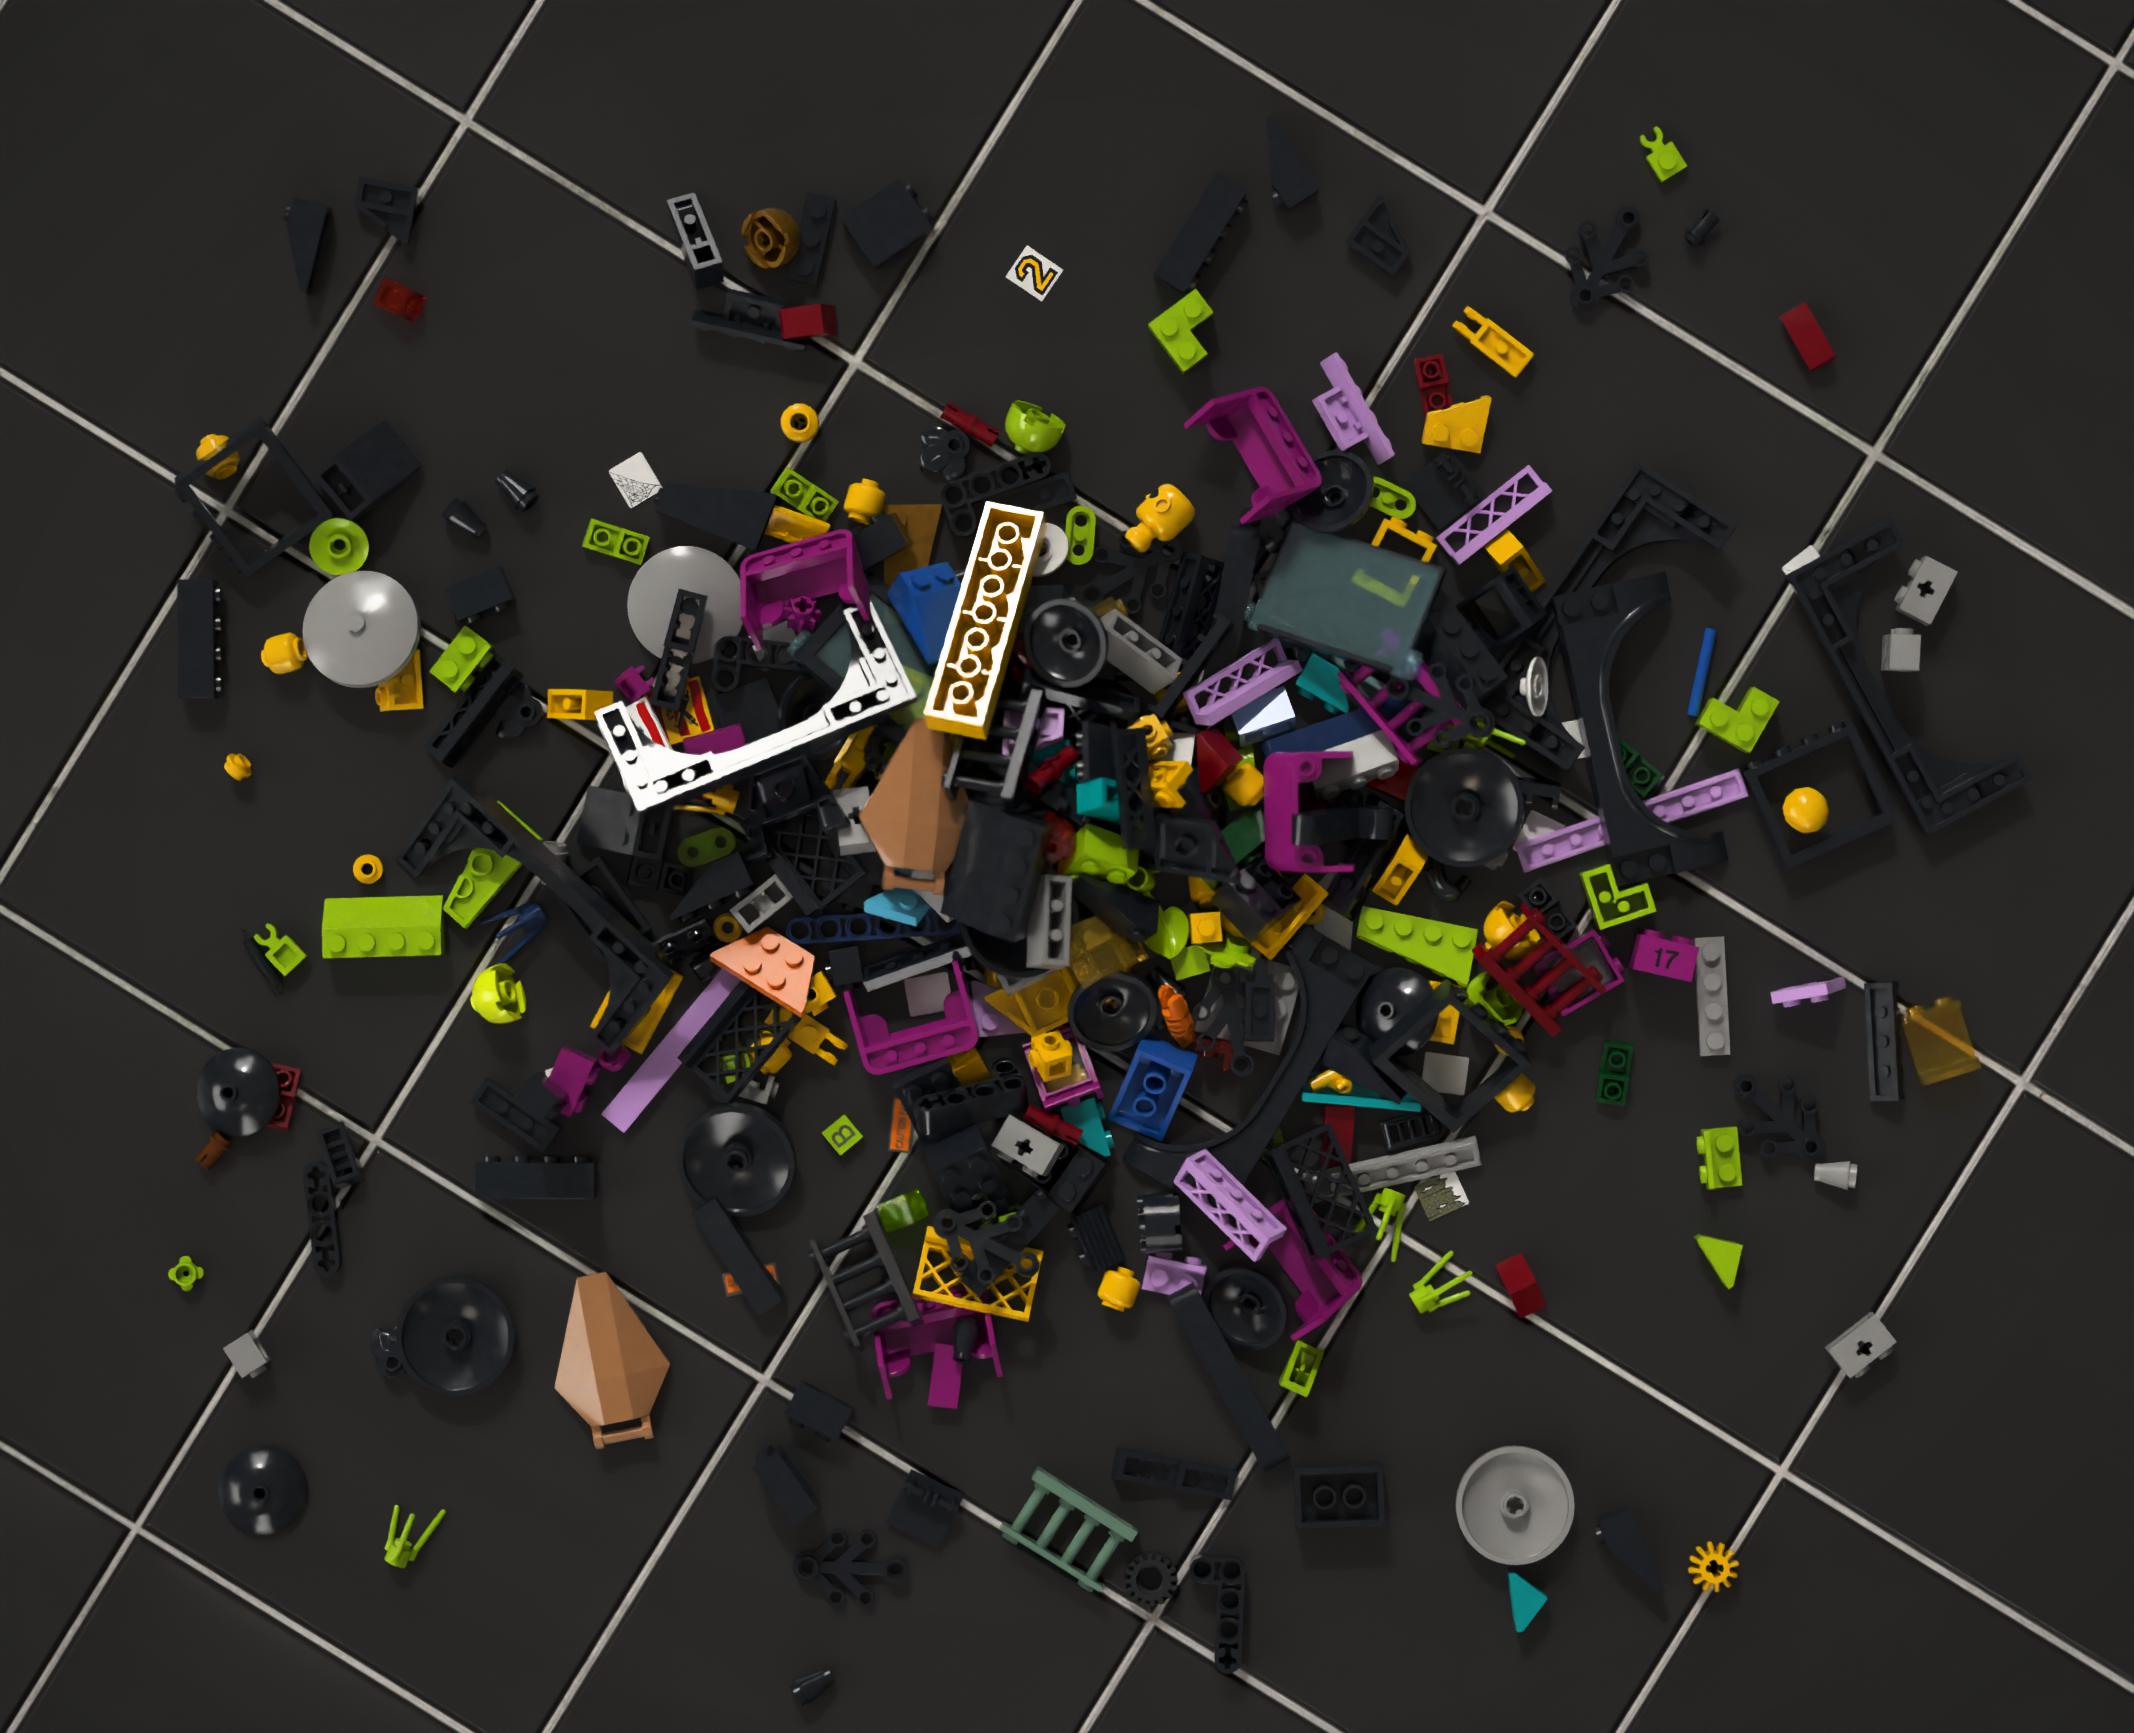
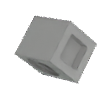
[223,1330,271,1378]

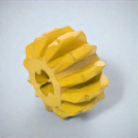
[1688,1541,1739,1592]

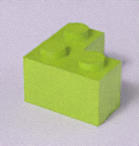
[1148,289,1214,374]
[1695,687,1780,753]
[1057,823,1139,885]
[1579,864,1656,930]

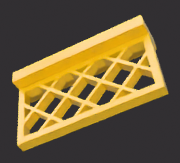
[912,1226,1043,1322]

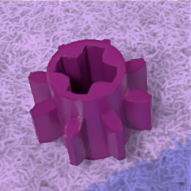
[783,595,821,633]

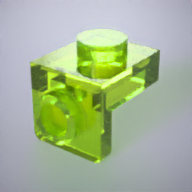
[876,1189,928,1233]

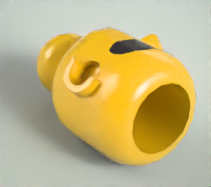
[1125,484,1195,553]

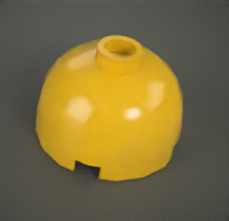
[1483,901,1541,960]

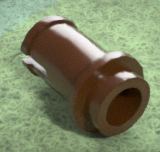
[195,1131,231,1170]

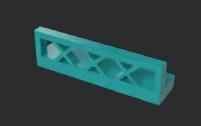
[1301,1071,1421,1112]

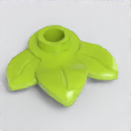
[1198,937,1256,968]

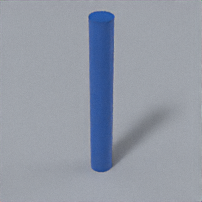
[1687,628,1717,717]

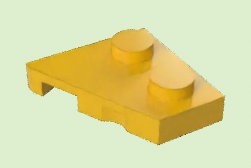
[1421,395,1492,453]

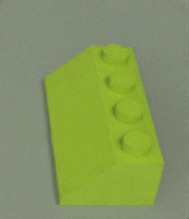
[322,895,445,958]

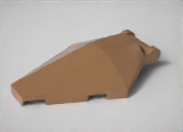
[858,718,969,896]
[554,1272,671,1450]

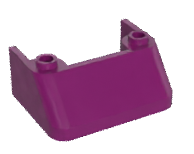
[1183,387,1322,525]
[740,529,870,651]
[1264,751,1355,872]
[843,959,979,1075]
[1223,1198,1362,1341]
[871,1286,1003,1400]

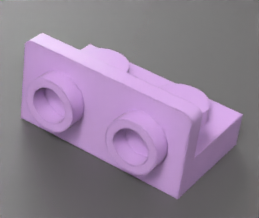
[1142,1252,1207,1295]

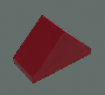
[779,303,838,339]
[1196,727,1244,793]
[1495,1253,1547,1319]

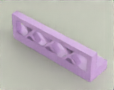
[1436,465,1552,566]
[1183,638,1303,726]
[1173,1149,1287,1262]

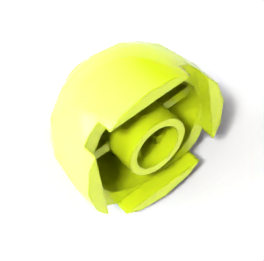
[470,963,526,1024]

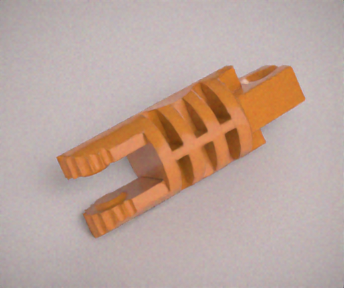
[1158,984,1196,1049]

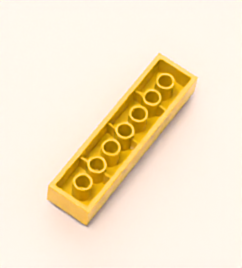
[924,501,1047,740]

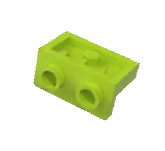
[429,625,494,694]
[1696,1126,1743,1190]

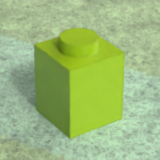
[1171,943,1212,981]

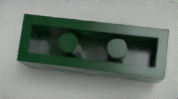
[1201,802,1265,891]

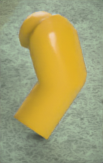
[1307,1069,1353,1094]

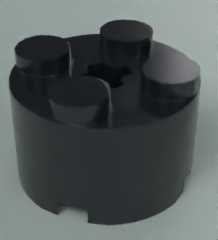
[1137,1192,1183,1254]

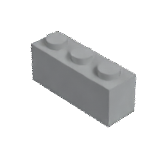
[1100,608,1182,694]
[1308,730,1399,800]
[1026,874,1072,970]

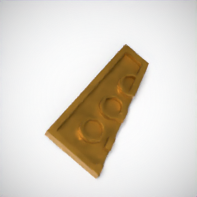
[883,504,943,624]

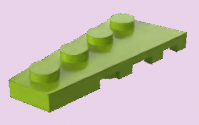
[443,801,544,929]
[1356,906,1478,988]

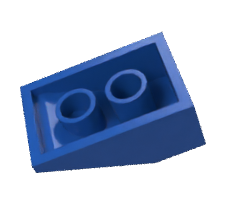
[887,562,962,665]
[1107,1034,1198,1142]

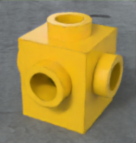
[1127,713,1173,761]
[805,971,837,1016]
[1028,1030,1073,1082]

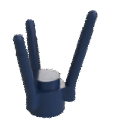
[480,902,548,964]

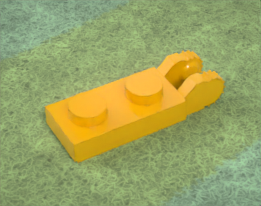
[1452,306,1535,378]
[825,726,875,789]
[765,1008,848,1066]

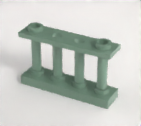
[1000,1466,1138,1592]

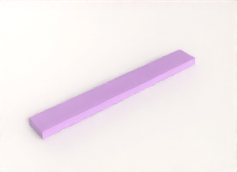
[1515,768,1748,873]
[601,932,753,1133]

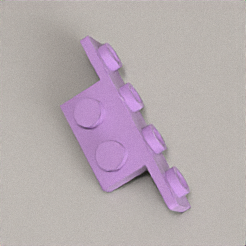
[1312,352,1395,465]

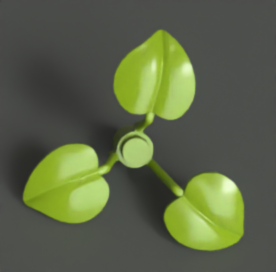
[1123,866,1190,960]

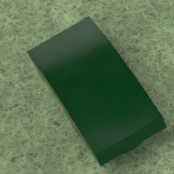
[1618,737,1665,799]
[1595,1039,1634,1106]

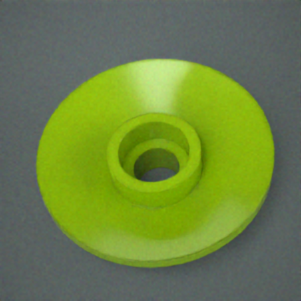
[309,518,369,575]

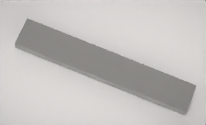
[1302,1136,1482,1203]

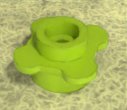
[168,1256,204,1291]

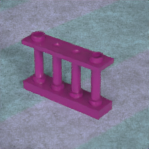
[1337,628,1464,765]

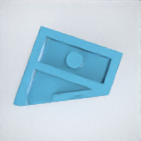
[864,887,931,926]

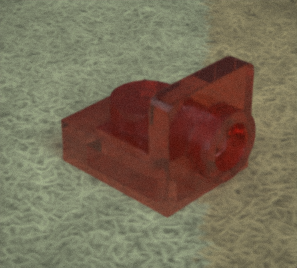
[372,277,426,323]
[1195,1037,1233,1072]

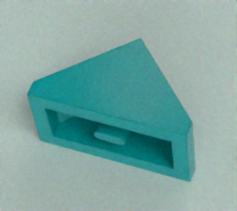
[1507,1569,1548,1633]

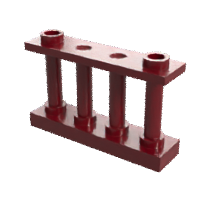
[1472,903,1606,1038]

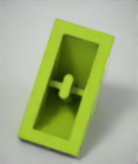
[1694,1234,1743,1289]
[1279,1340,1324,1397]

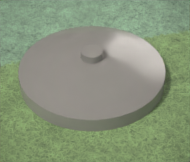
[627,546,743,664]
[302,571,421,688]
[1455,1445,1575,1565]

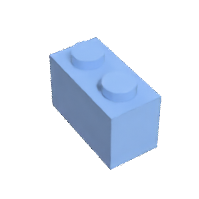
[1229,686,1297,747]

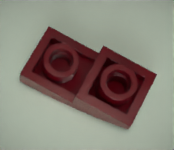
[1780,302,1837,372]
[1414,353,1453,420]
[266,1063,302,1131]
[1319,1103,1355,1167]

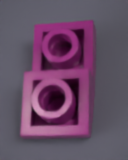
[927,1344,963,1409]

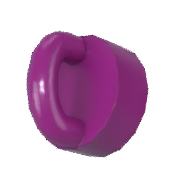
[598,1045,632,1072]

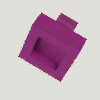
[614,665,655,704]

